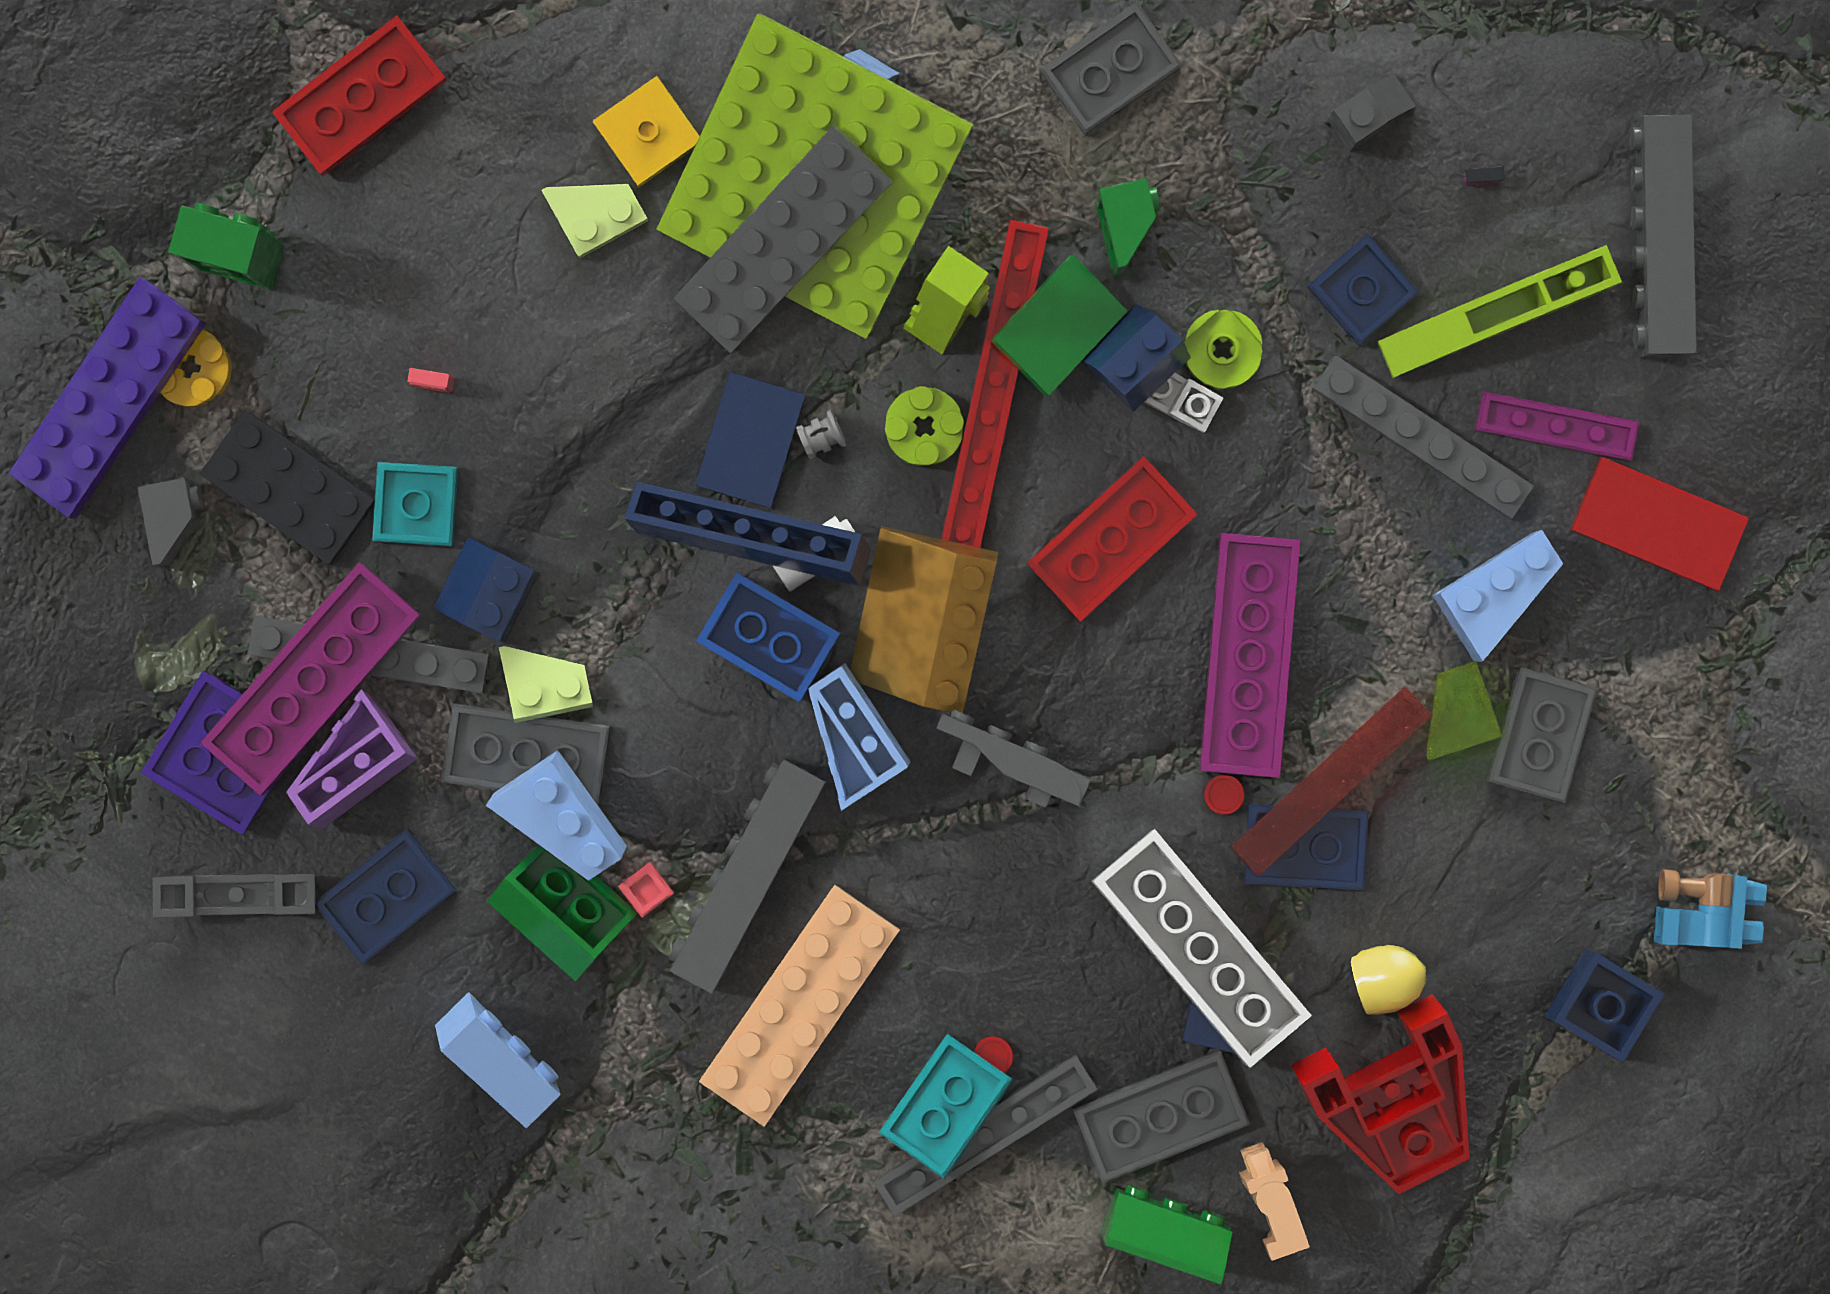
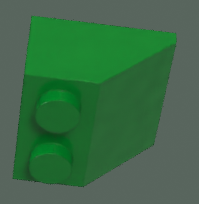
[1095,178,1161,278]

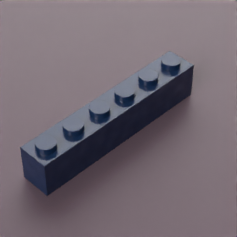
[624,481,871,586]

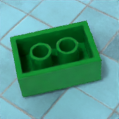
[168,202,285,291]

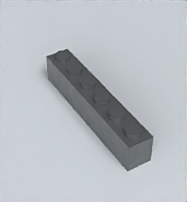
[1629,115,1696,358]
[668,759,826,994]

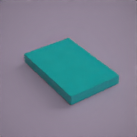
[879,1034,1013,1179]

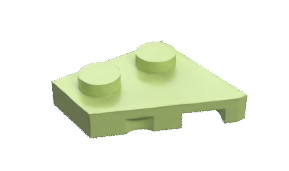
[542,184,649,259]
[499,646,593,723]

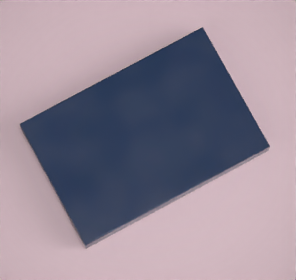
[695,372,806,509]
[1244,804,1369,890]
[316,828,457,965]

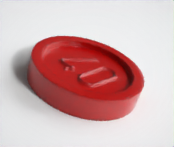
[1204,775,1244,814]
[974,1036,1013,1073]

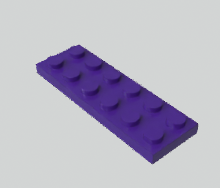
[9,277,207,519]

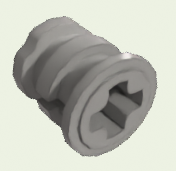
[796,410,846,459]

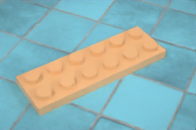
[699,884,900,1127]

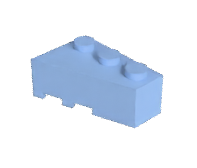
[1432,530,1563,662]
[808,663,911,811]
[486,750,627,881]

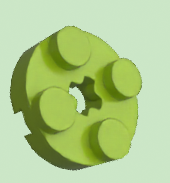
[1184,310,1262,390]
[885,386,964,466]

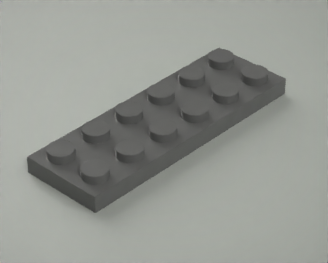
[673,124,893,353]

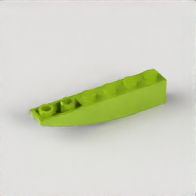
[1378,245,1622,378]

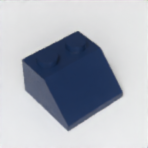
[1081,304,1191,412]
[433,537,540,643]

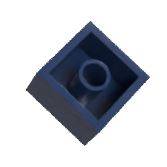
[1544,949,1664,1063]

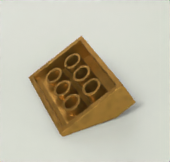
[850,526,998,713]

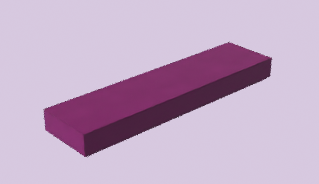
[1474,391,1639,462]

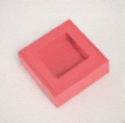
[407,368,455,393]
[618,862,674,917]

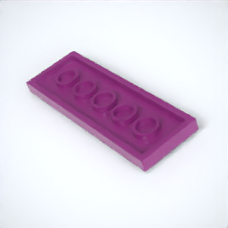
[1199,533,1301,778]
[200,562,422,796]

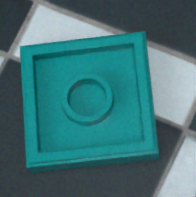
[372,462,458,547]

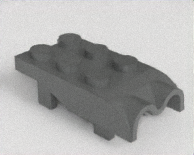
[936,710,1090,808]

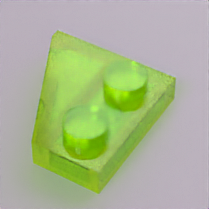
[1426,661,1502,760]

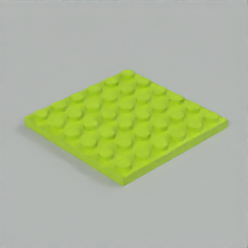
[657,13,974,339]

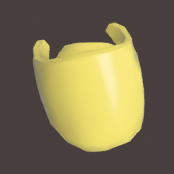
[1351,945,1426,1015]

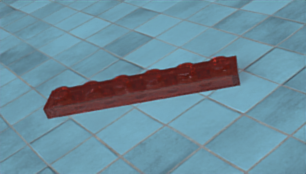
[1230,687,1432,877]

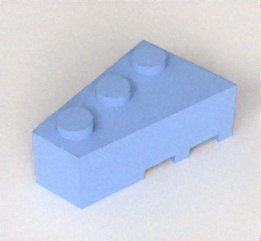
[435,992,561,1128]

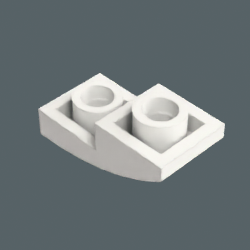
[1144,373,1223,433]

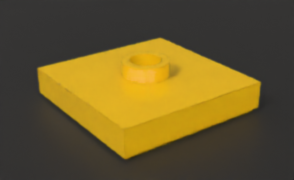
[592,76,700,187]

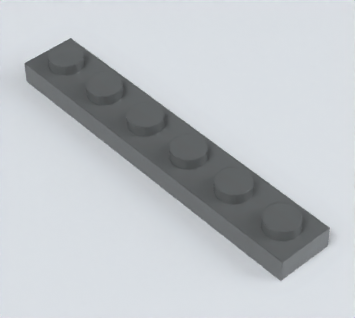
[1312,355,1534,520]
[247,616,491,693]
[873,1054,1098,1217]

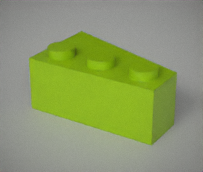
[903,246,991,354]

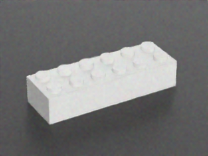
[1092,829,1312,1068]

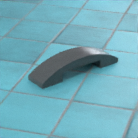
[152,873,316,917]

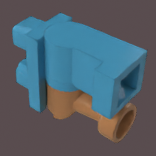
[1654,869,1767,949]

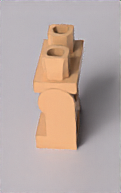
[1239,1142,1310,1261]

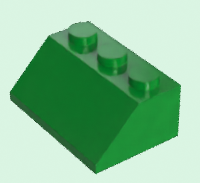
[487,845,638,982]
[1101,1184,1232,1285]

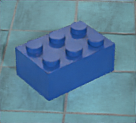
[696,572,841,703]

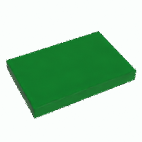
[991,255,1127,396]

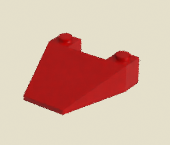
[1290,994,1470,1194]

